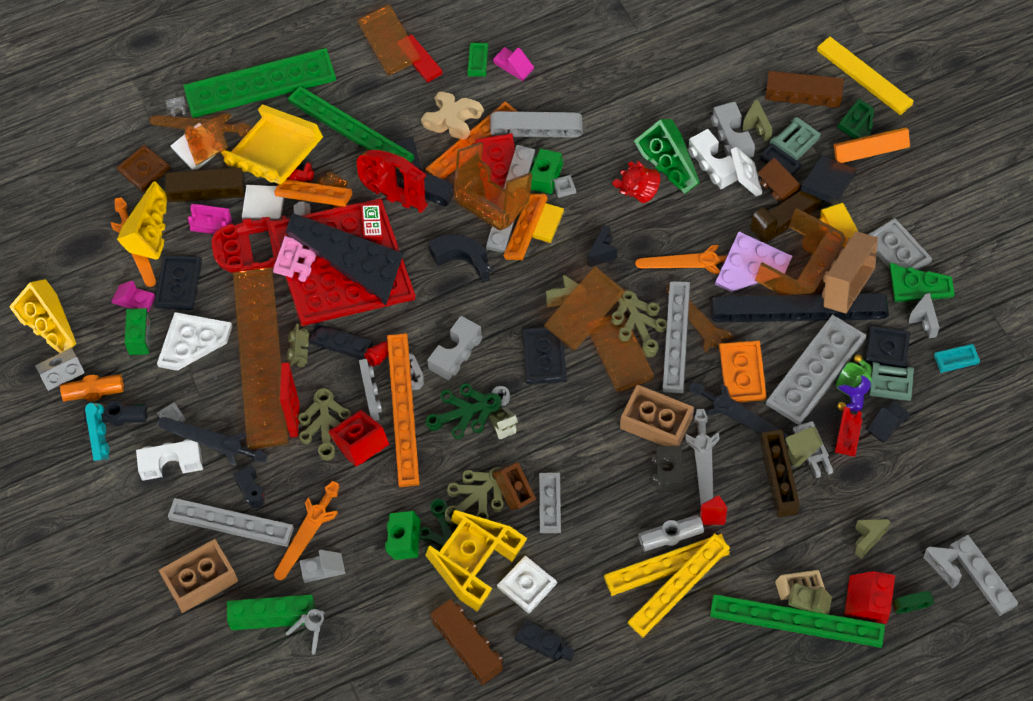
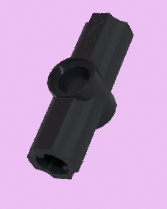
[83,401,148,426]

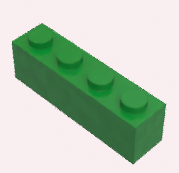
[227,595,316,630]

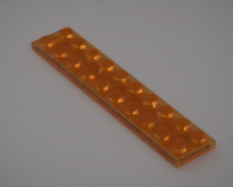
[233,267,289,449]

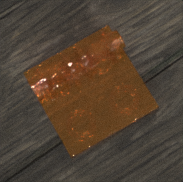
[184,117,228,166]

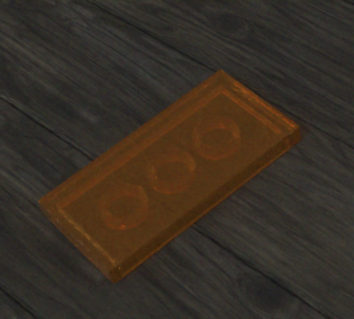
[357,4,420,76]
[544,266,625,351]
[586,315,654,392]

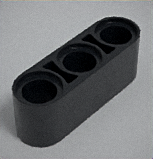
[399,171,457,206]

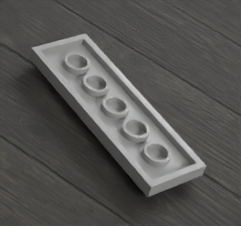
[766,315,866,425]

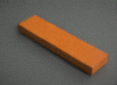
[834,128,910,163]
[274,180,352,206]
[503,194,548,260]

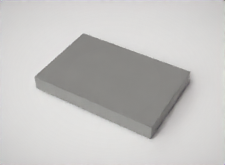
[868,218,932,270]

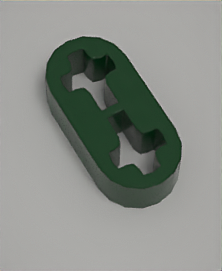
[892,591,935,614]

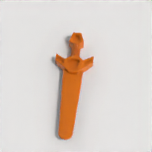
[110,197,156,287]
[635,245,728,275]
[274,481,340,580]

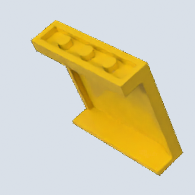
[221,104,323,185]

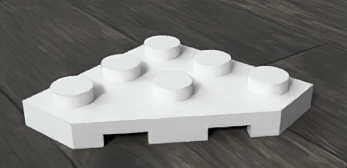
[157,312,232,371]

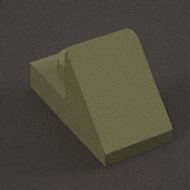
[743,99,772,141]
[546,275,586,307]
[488,406,518,439]
[786,427,823,466]
[855,519,891,559]
[788,583,832,615]

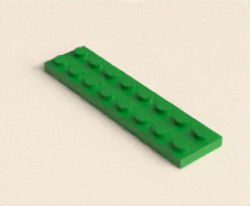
[183,48,336,118]

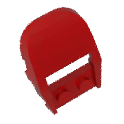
[357,150,428,213]
[211,216,286,273]

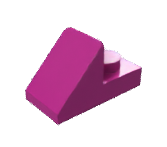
[493,47,534,81]
[111,281,155,312]

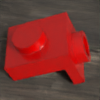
[286,163,314,183]

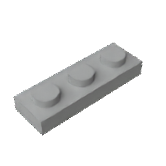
[359,359,382,421]
[539,473,561,533]

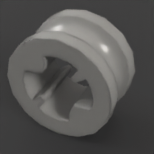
[492,386,510,407]

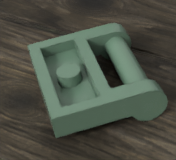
[770,117,821,160]
[870,362,914,401]

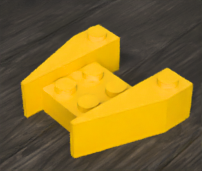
[426,510,527,612]

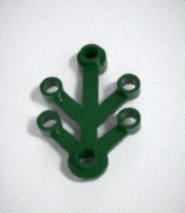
[425,383,502,440]
[420,499,458,554]

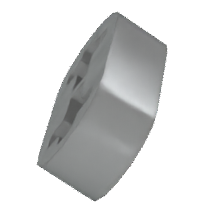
[409,354,424,390]

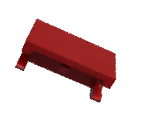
[835,407,863,457]

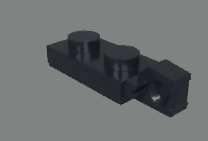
[515,620,574,662]

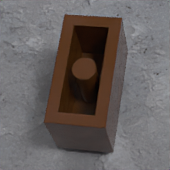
[757,158,801,202]
[492,462,536,510]

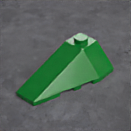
[634,119,700,194]

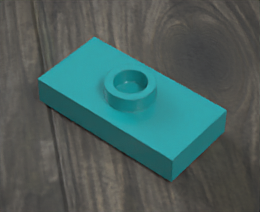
[934,344,980,373]

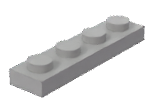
[949,535,1018,616]

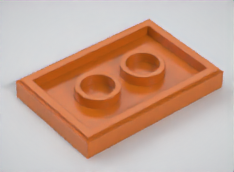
[719,340,767,402]

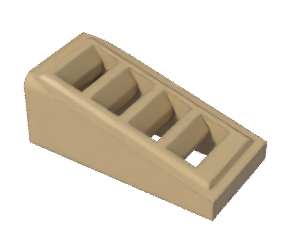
[775,570,825,600]

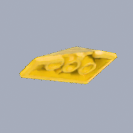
[117,181,167,259]
[9,279,76,353]

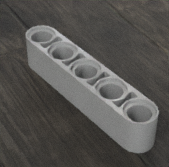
[490,112,583,137]

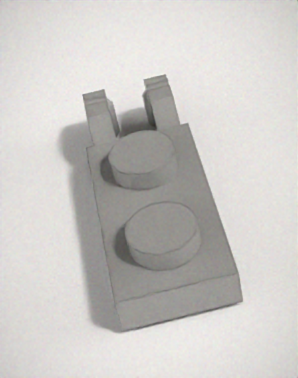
[793,421,833,478]

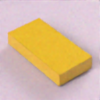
[533,204,564,243]

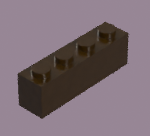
[165,167,244,202]
[760,430,800,518]

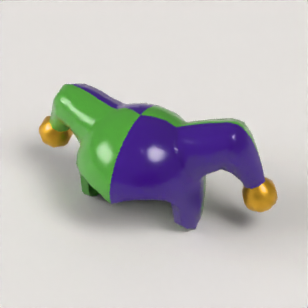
[836,354,872,412]

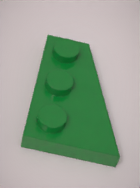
[889,263,955,303]

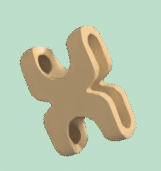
[421,92,484,139]

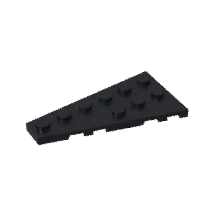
[285,213,404,305]

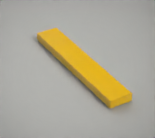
[817,37,914,115]
[627,533,730,638]
[604,534,730,596]

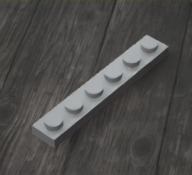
[486,145,535,253]
[663,282,690,393]
[168,498,294,547]

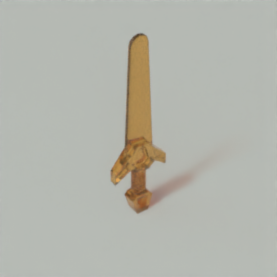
[149,114,251,142]
[666,284,734,354]

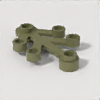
[611,290,667,357]
[298,388,351,461]
[445,467,504,524]

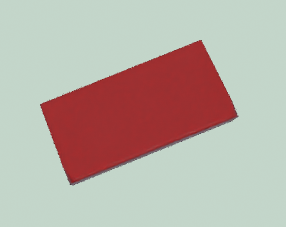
[700,496,727,525]

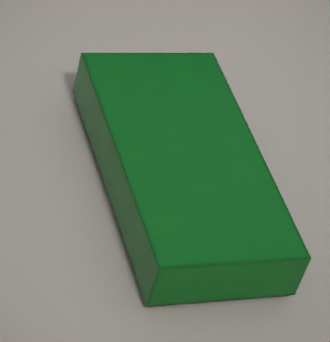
[467,43,488,77]

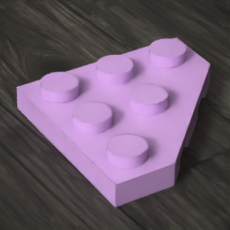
[715,232,792,293]

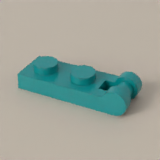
[85,403,110,461]

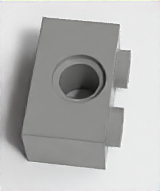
[35,348,84,391]

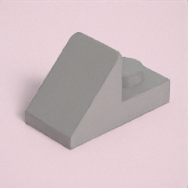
[909,293,940,338]
[923,547,962,588]
[300,550,345,583]

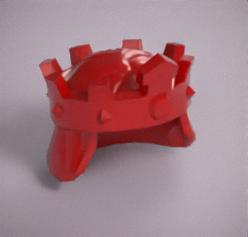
[612,161,661,203]

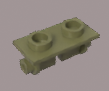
[287,324,309,367]

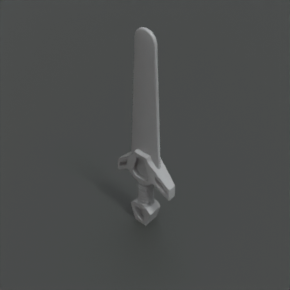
[685,409,719,505]

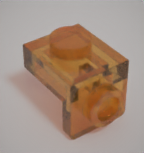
[317,172,349,188]

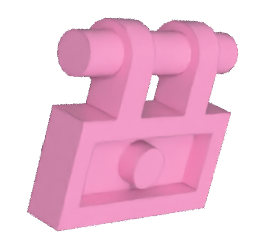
[273,236,316,282]

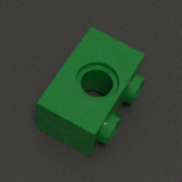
[527,149,564,194]
[385,511,421,560]

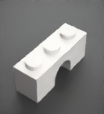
[688,129,738,189]
[136,439,203,481]

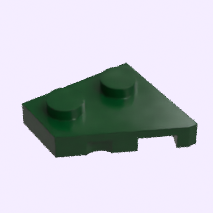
[837,98,874,139]

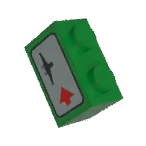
[125,308,151,355]

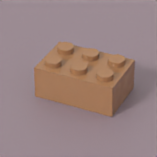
[620,385,694,451]
[159,539,238,613]

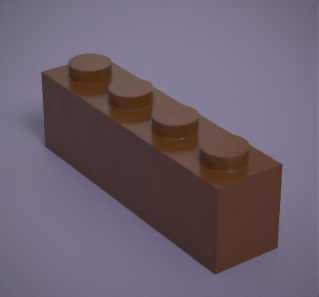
[765,71,844,108]
[430,599,503,685]

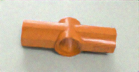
[60,374,124,402]

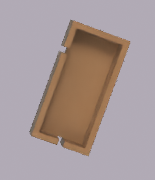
[822,231,878,313]

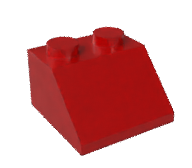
[328,410,389,467]
[844,571,895,624]

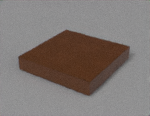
[116,145,170,192]

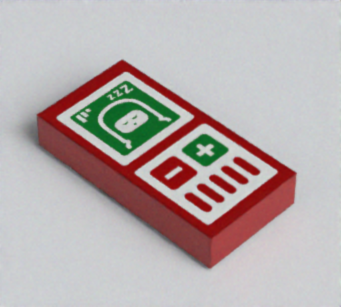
[360,203,383,240]

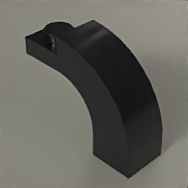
[428,234,491,283]

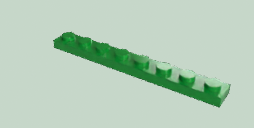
[288,86,414,170]
[710,594,885,648]

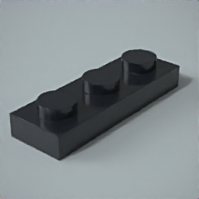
[309,324,372,360]

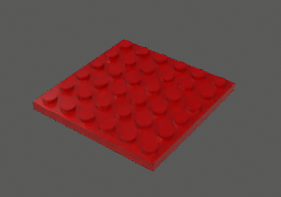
[269,198,416,326]

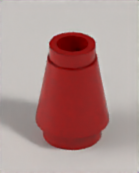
[364,340,389,367]

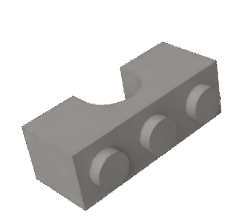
[711,102,755,158]
[427,316,482,381]

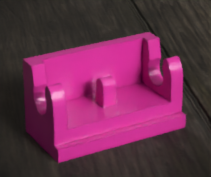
[188,204,232,234]

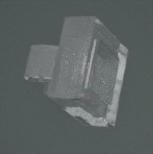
[166,96,186,117]

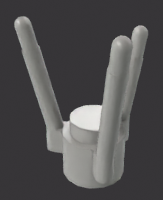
[286,609,324,654]

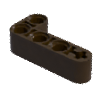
[750,191,821,243]

